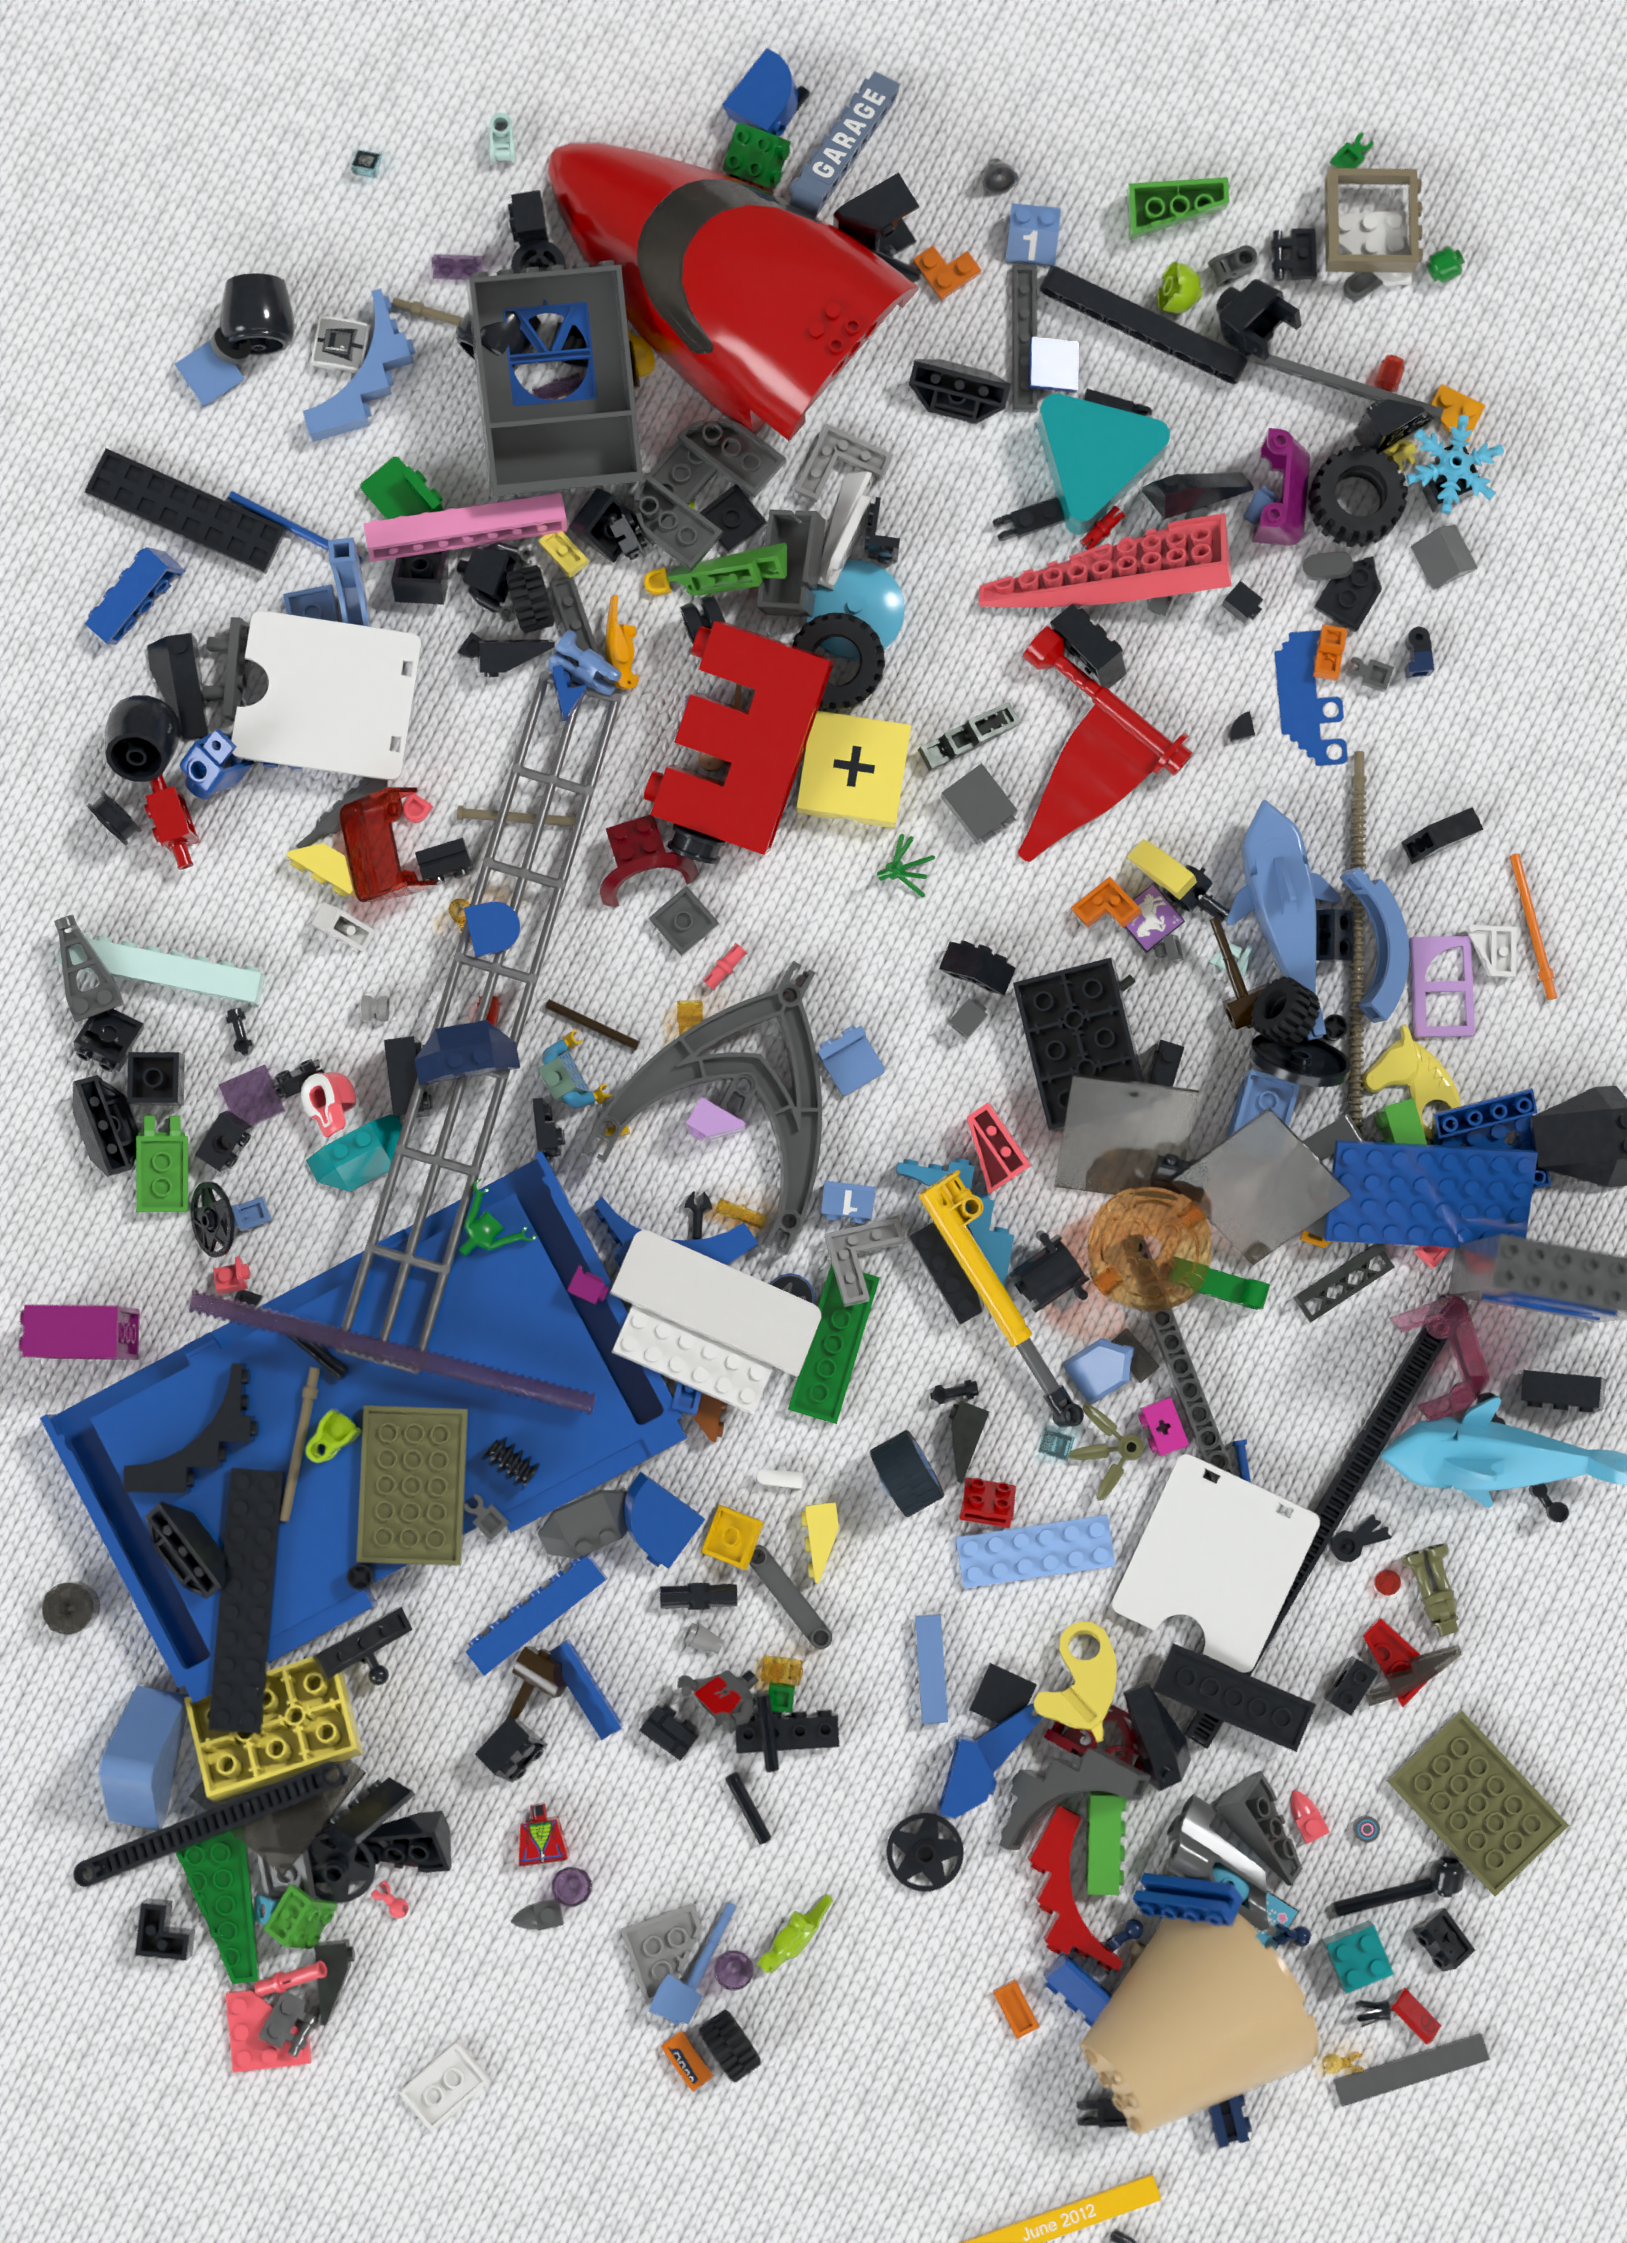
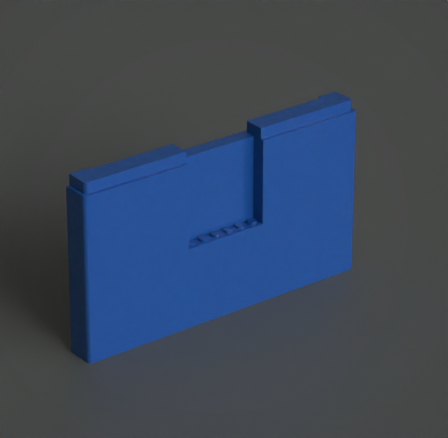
[40,1151,688,1703]

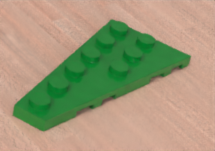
[176,1825,260,1984]

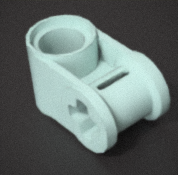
[489,112,516,164]

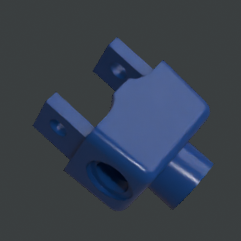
[180,729,254,799]

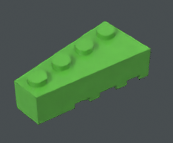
[1126,177,1229,240]
[1086,1790,1126,1895]

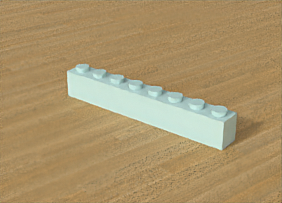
[58,932,266,1005]

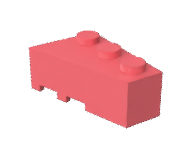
[967,1103,1033,1194]

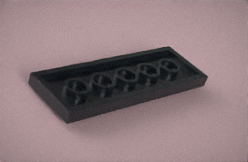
[1152,1643,1316,1752]

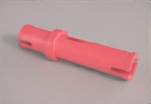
[254,1961,327,1997]

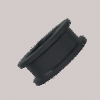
[511,240,566,274]
[86,790,142,846]
[667,823,726,864]

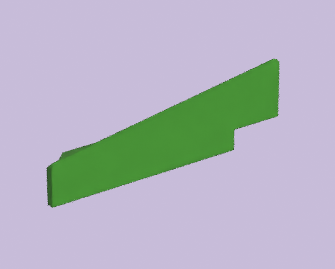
[667,543,787,596]

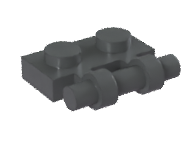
[257,1991,320,2058]

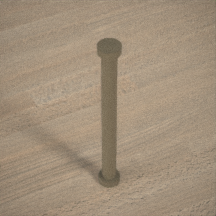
[457,805,577,829]

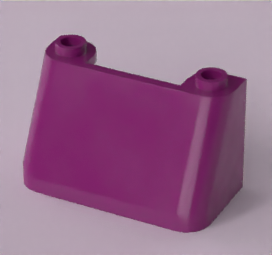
[1252,428,1310,546]

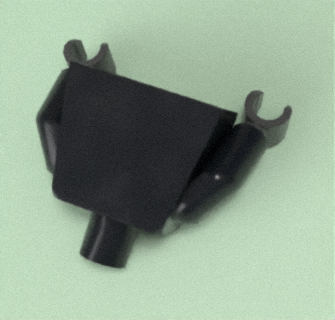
[456,542,534,622]

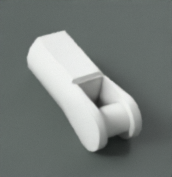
[757,1469,803,1489]

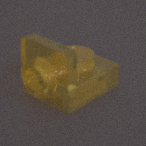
[761,1655,803,1686]

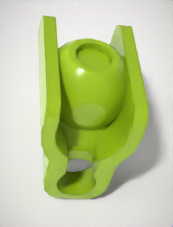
[306,1409,362,1463]

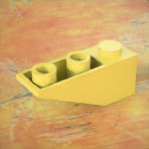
[801,1502,839,1583]

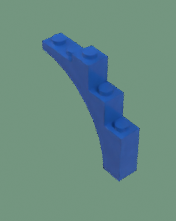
[594,1197,759,1268]

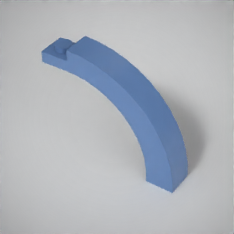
[328,538,371,627]
[1340,867,1409,1023]

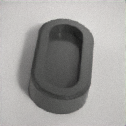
[1343,272,1383,301]
[1303,552,1354,581]

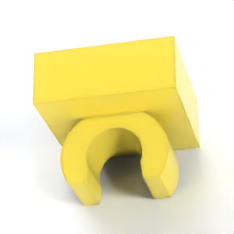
[1382,439,1417,472]

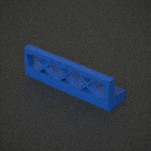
[549,1639,624,1741]

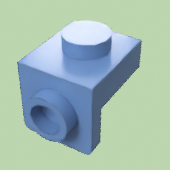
[231,1196,272,1231]

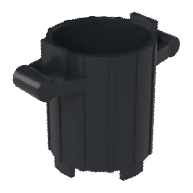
[1009,1230,1090,1313]

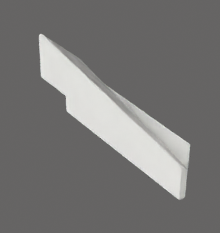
[817,471,872,590]

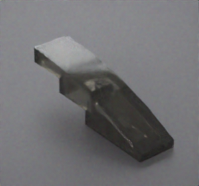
[1365,1644,1462,1707]

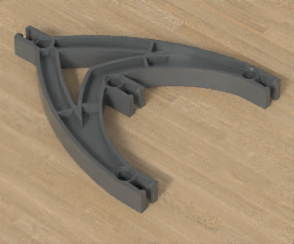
[581,961,822,1256]

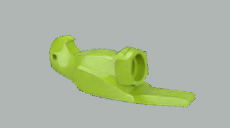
[758,1894,833,1973]

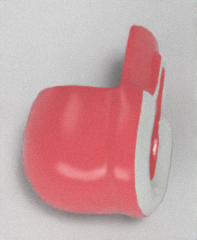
[301,1072,356,1138]

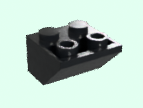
[475,1716,548,1782]

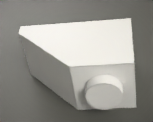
[312,902,375,952]

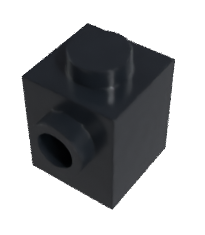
[1221,581,1263,624]

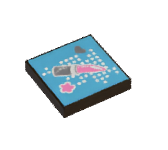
[1242,1890,1300,1951]

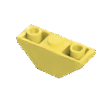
[286,843,356,898]

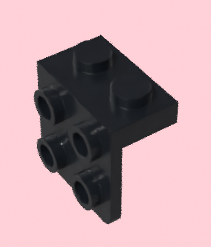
[864,497,900,564]

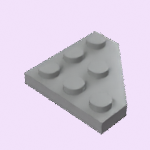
[621,1903,703,2005]

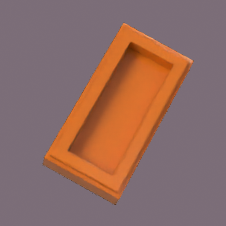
[993,1979,1040,2039]

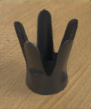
[1356,2000,1393,2028]

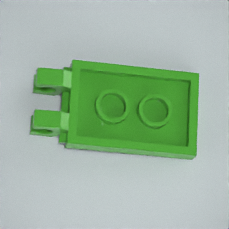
[136,1116,188,1212]

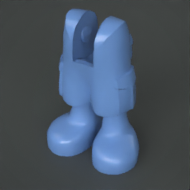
[548,630,622,696]

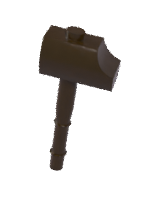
[1209,917,1271,1030]
[506,1646,567,1719]

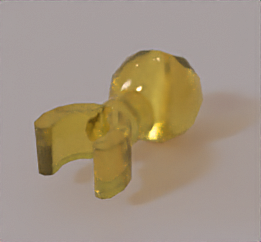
[1322,2052,1364,2074]

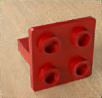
[959,1477,1016,1528]

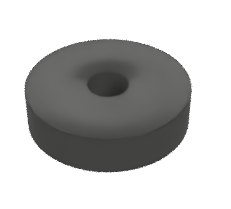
[211,327,251,365]

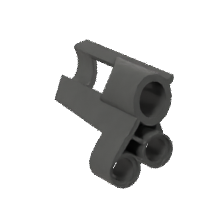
[1167,1794,1269,1931]

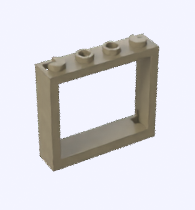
[1324,168,1423,273]

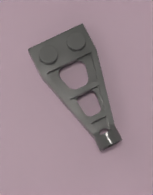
[54,915,124,1022]

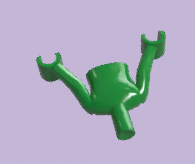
[458,1179,536,1257]

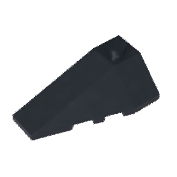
[1142,472,1254,519]

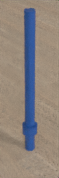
[228,491,363,565]

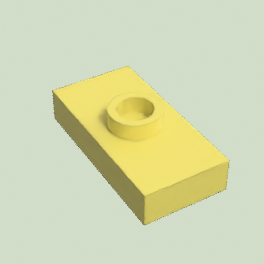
[538,532,589,578]

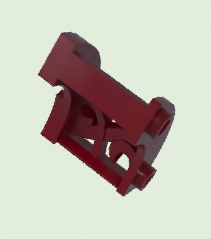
[1044,1683,1143,1772]

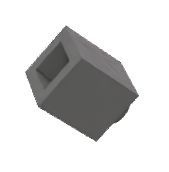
[948,999,988,1040]

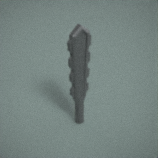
[296,777,388,849]

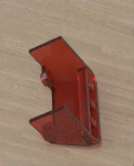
[339,787,437,902]

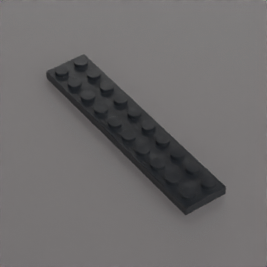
[208,1468,285,1733]

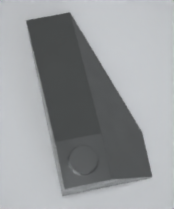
[1216,1771,1302,1886]

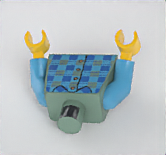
[538,1030,612,1109]

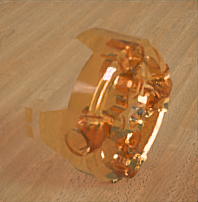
[1087,1187,1212,1312]

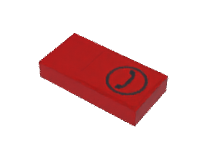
[1390,1988,1442,2045]

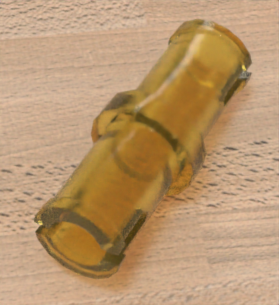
[715,1198,768,1230]

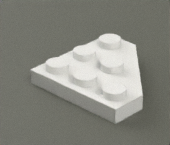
[1339,210,1412,286]

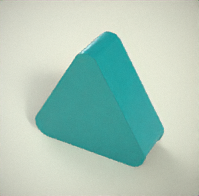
[1037,394,1170,535]

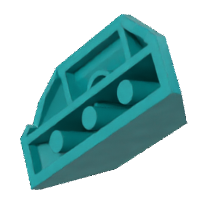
[306,1114,402,1192]

